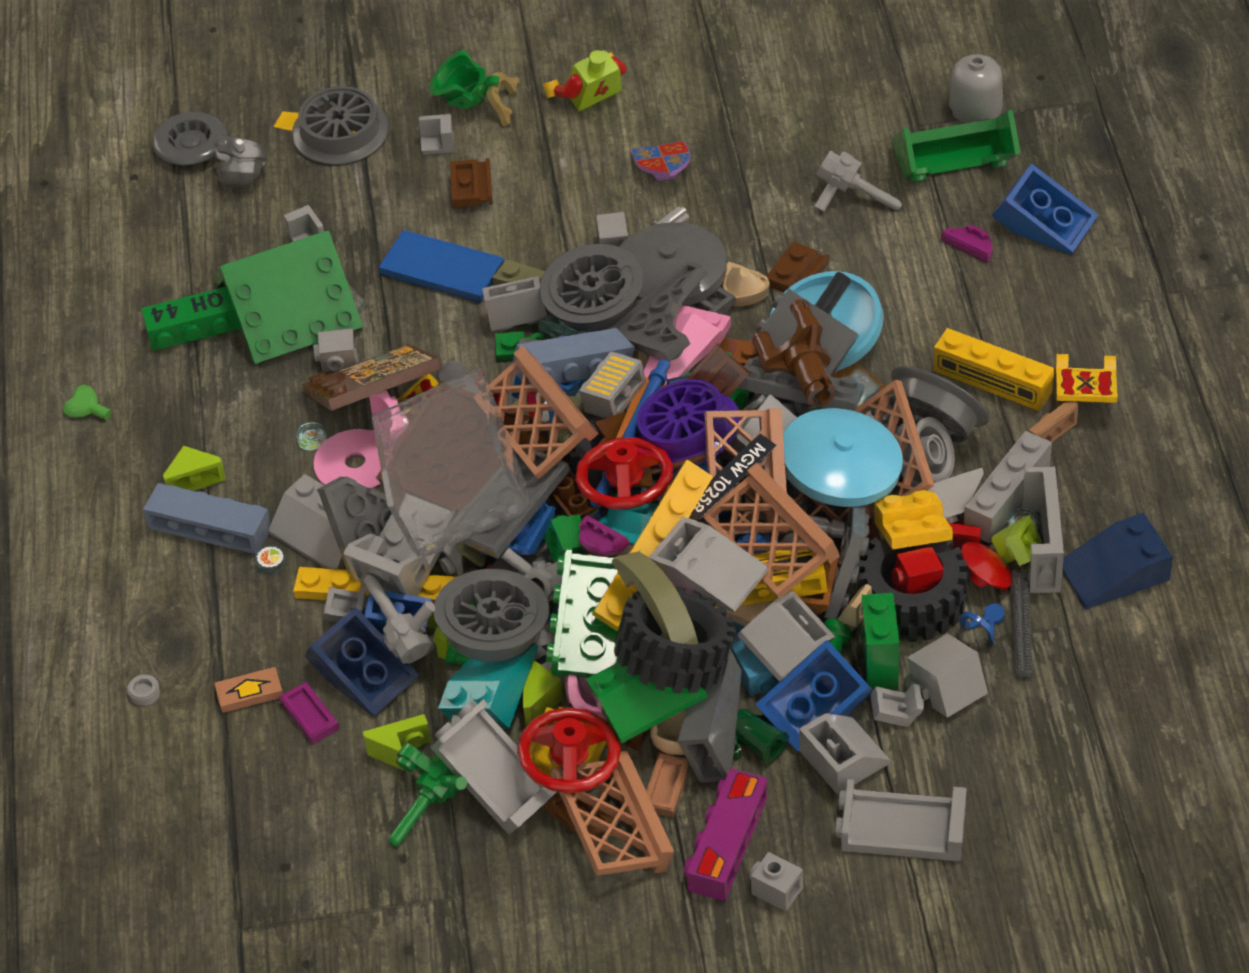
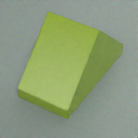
[163,446,226,491]
[523,660,563,727]

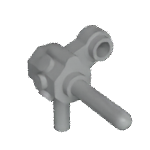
[814,151,902,212]
[501,548,563,602]
[364,574,435,664]

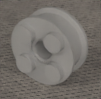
[895,417,955,487]

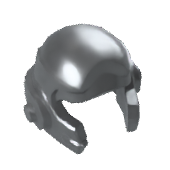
[214,136,267,188]

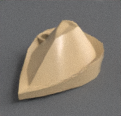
[723,261,770,307]

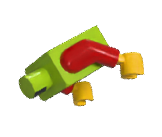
[543,50,627,111]

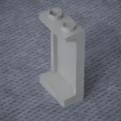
[1022,467,1064,593]
[430,699,556,835]
[836,779,967,861]

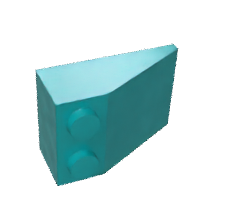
[438,643,538,729]

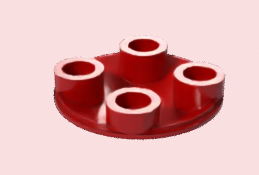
[960,542,1012,591]

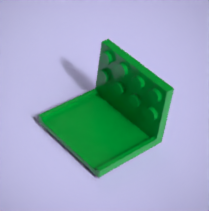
[214,230,363,365]

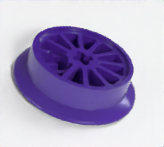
[636,379,741,470]

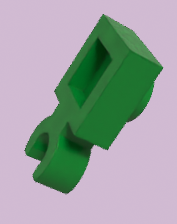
[495,331,545,362]

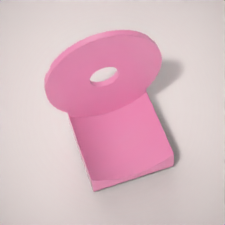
[314,390,410,489]

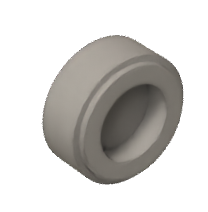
[127,675,160,706]

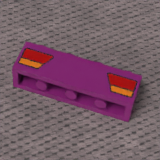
[683,768,768,902]

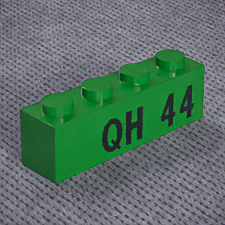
[141,287,241,351]

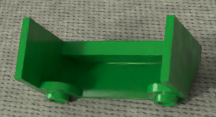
[892,110,1021,183]

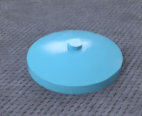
[770,271,884,371]
[783,408,903,507]

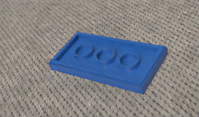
[379,230,505,303]

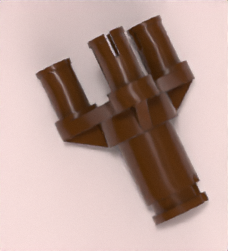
[752,299,836,407]

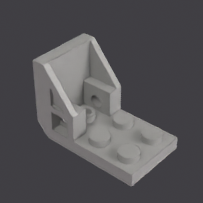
[343,493,458,596]

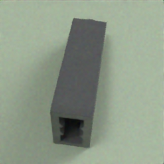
[678,650,742,783]

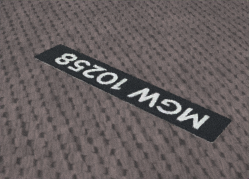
[689,434,776,521]

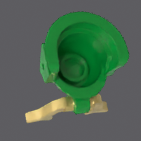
[429,50,520,127]

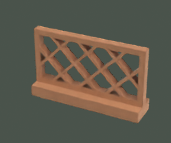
[474,345,599,479]
[856,380,935,519]
[704,408,788,536]
[702,463,840,599]
[551,751,674,876]

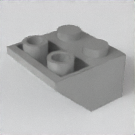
[738,590,835,682]
[799,713,890,795]

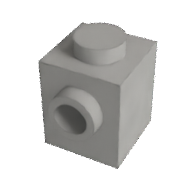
[314,329,357,373]
[749,852,803,912]

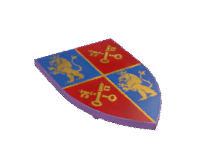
[631,141,690,182]

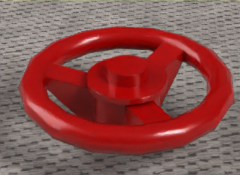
[575,437,674,509]
[517,707,621,794]

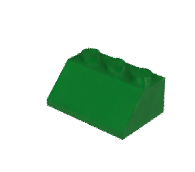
[586,662,708,743]

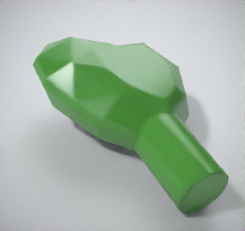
[63,384,112,420]

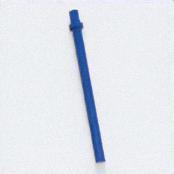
[590,359,670,508]

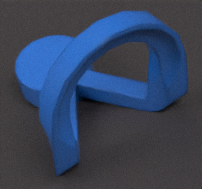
[959,604,1005,645]

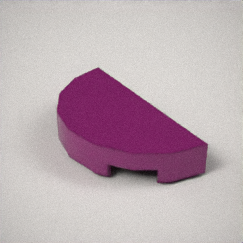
[941,225,992,263]
[579,515,630,557]

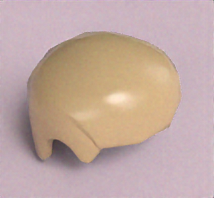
[650,710,686,756]

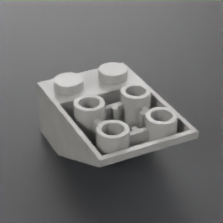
[649,517,768,613]

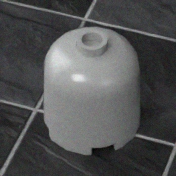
[948,54,1003,123]

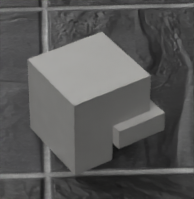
[904,634,988,718]

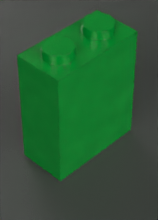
[861,593,899,690]

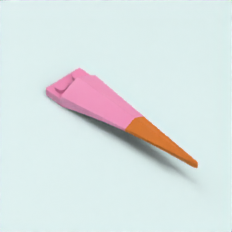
[616,305,731,438]

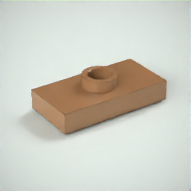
[1029,401,1078,442]

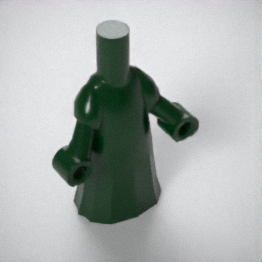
[733,709,789,763]

